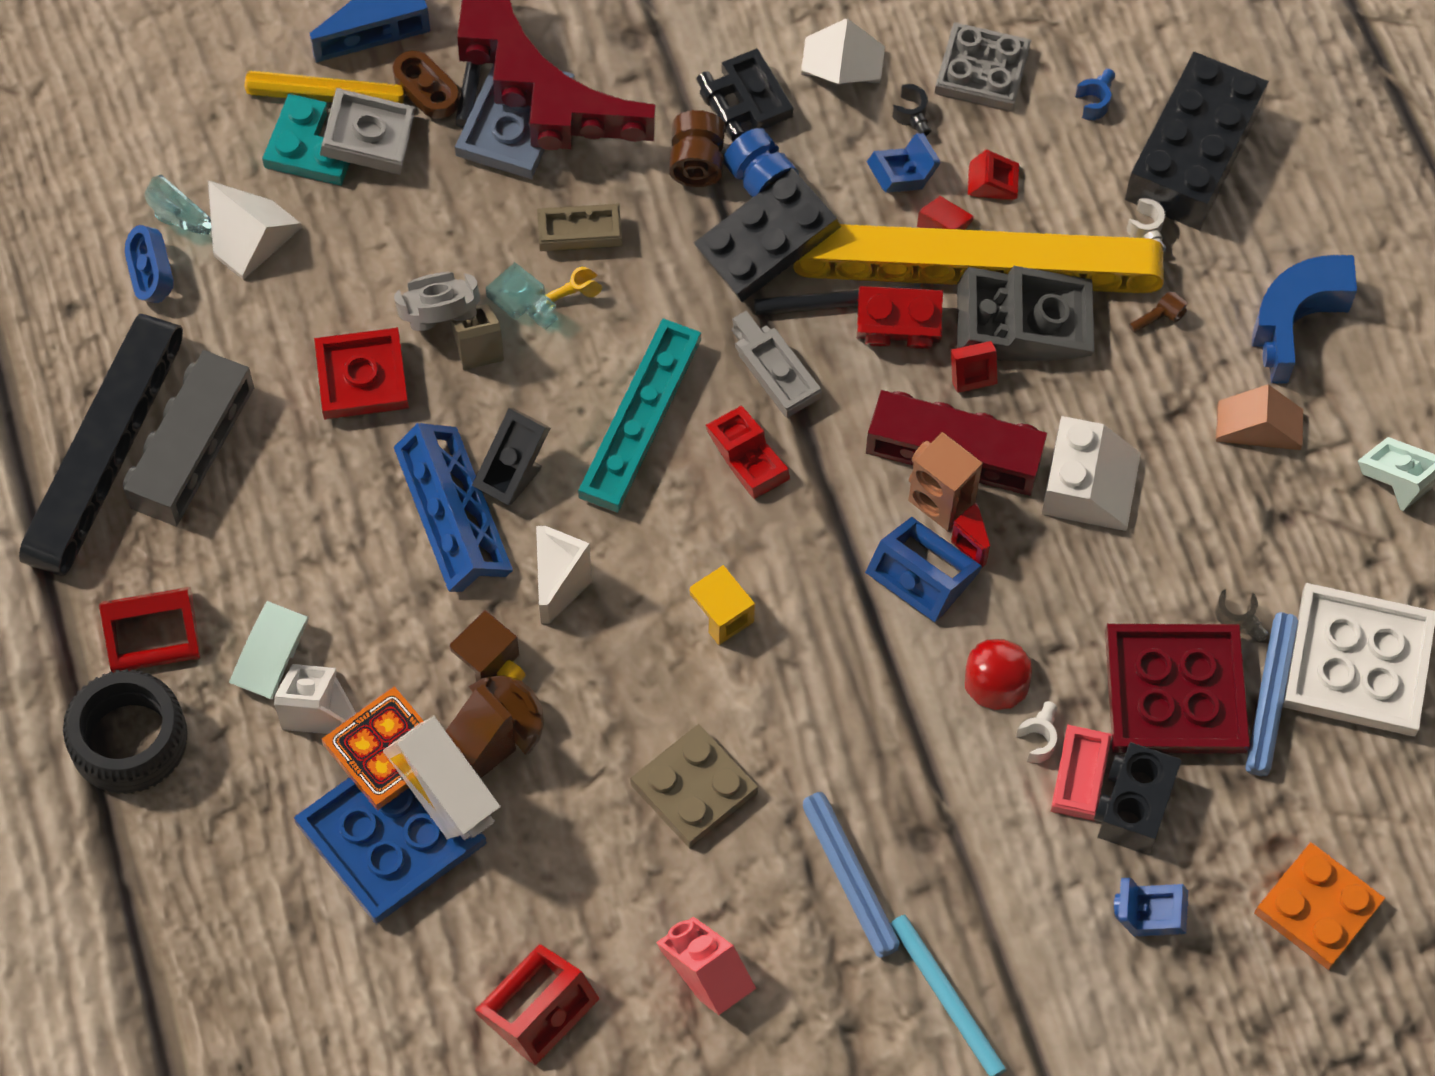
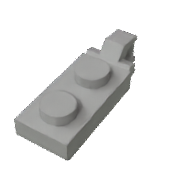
[732,310,822,419]

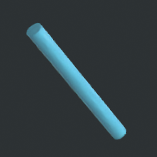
[891,915,1007,1076]

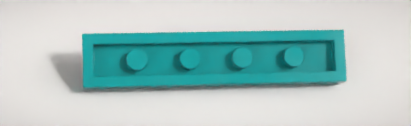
[578,318,701,513]

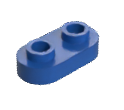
[125,225,174,303]

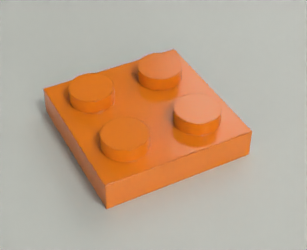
[1254,842,1385,970]

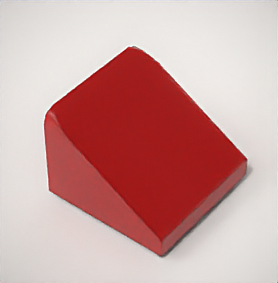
[967,149,1019,200]
[917,196,974,230]
[951,503,990,568]

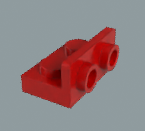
[856,286,943,349]

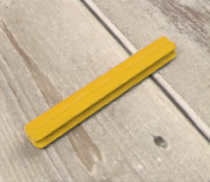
[245,71,405,104]

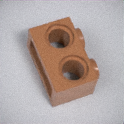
[908,432,983,531]

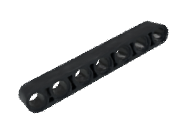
[19,313,183,576]

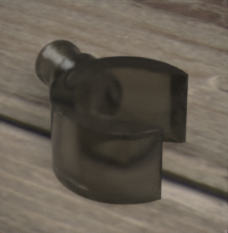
[1215,589,1269,643]

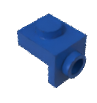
[867,133,940,193]
[1114,878,1189,936]

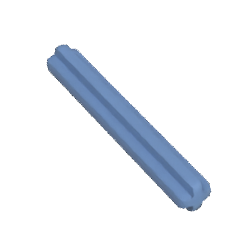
[1245,612,1298,776]
[803,792,899,958]

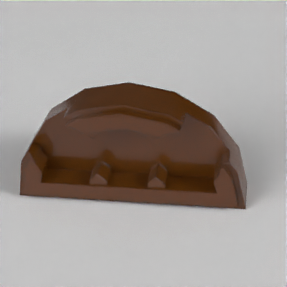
[468,675,544,755]

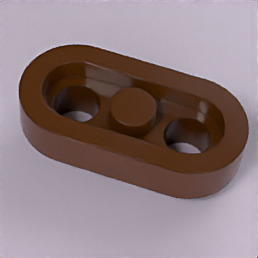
[393,51,459,119]

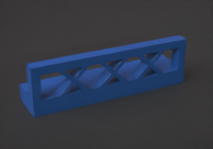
[393,423,513,592]

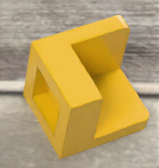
[690,565,755,645]

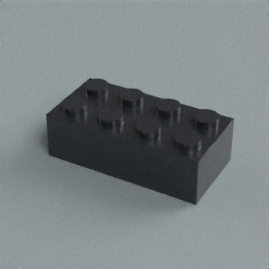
[1124,51,1269,231]

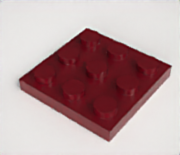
[1105,624,1250,754]

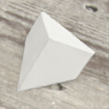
[801,18,885,84]
[208,180,302,280]
[536,526,592,624]
[274,664,356,734]

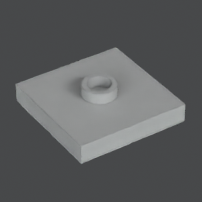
[320,88,416,175]

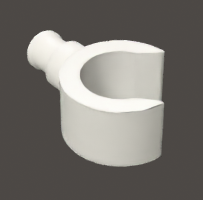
[1127,198,1166,252]
[1016,701,1058,763]

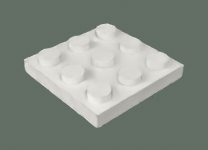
[1283,583,1435,737]

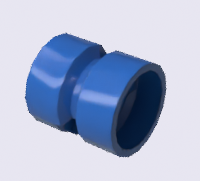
[723,128,799,198]

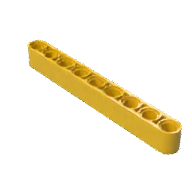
[793,224,1164,293]

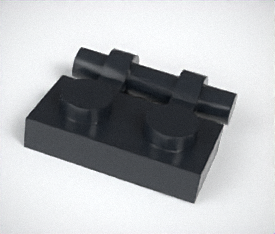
[696,48,794,142]

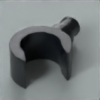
[892,84,931,137]

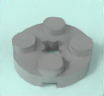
[394,272,480,331]

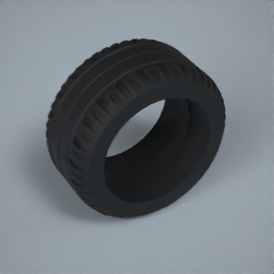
[63,670,188,794]

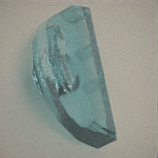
[144,174,211,235]

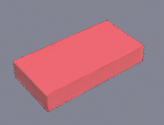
[1050,725,1112,821]

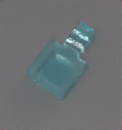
[485,262,558,329]

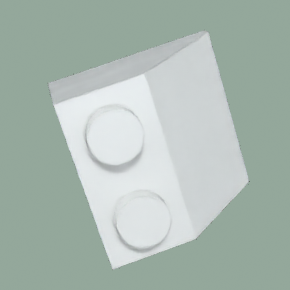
[1042,416,1141,531]

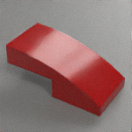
[706,405,790,499]

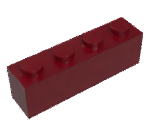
[865,390,1047,496]

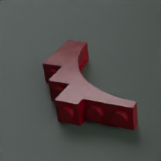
[457,0,656,150]

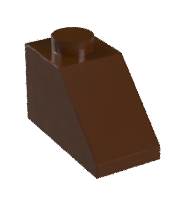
[446,683,516,779]

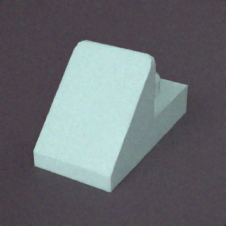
[1358,437,1435,511]

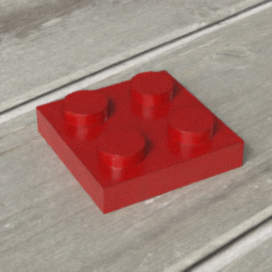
[314,327,409,420]

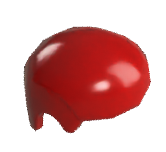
[964,639,1032,710]

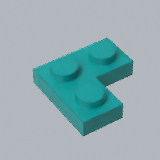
[262,93,350,186]

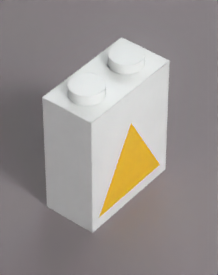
[383,716,501,840]

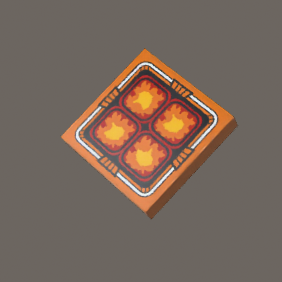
[322,686,424,811]

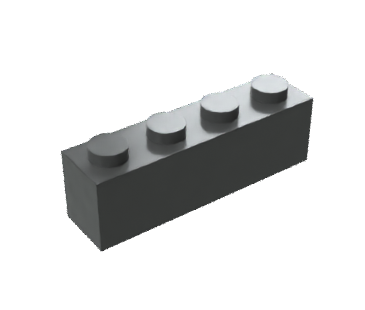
[123,350,254,527]

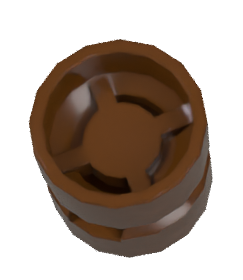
[669,110,725,187]

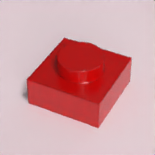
[951,341,998,393]

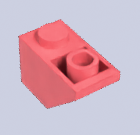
[656,917,757,1015]

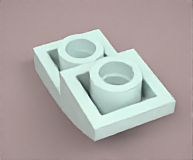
[229,601,309,699]

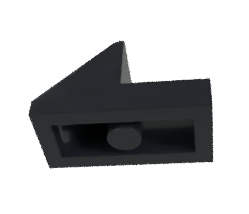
[472,408,551,505]

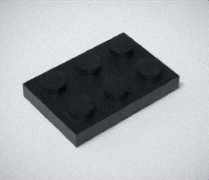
[694,168,841,302]

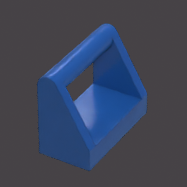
[865,517,982,622]

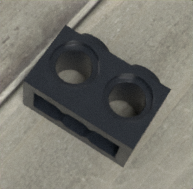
[1094,742,1182,855]

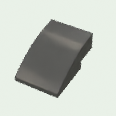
[957,266,1094,361]

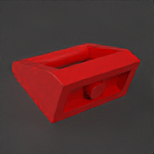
[99,587,201,673]
[474,944,600,1066]

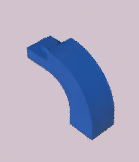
[1252,255,1357,384]

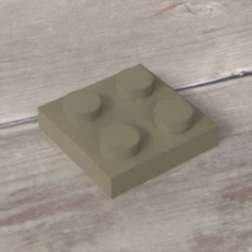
[630,724,758,849]

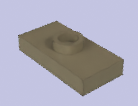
[537,204,622,251]

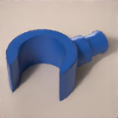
[1075,68,1116,120]

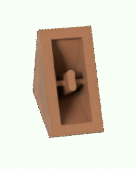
[1216,384,1303,450]

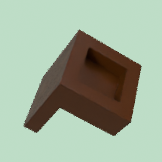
[450,610,520,682]

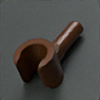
[1129,292,1188,333]

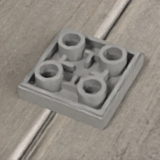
[934,22,1031,112]

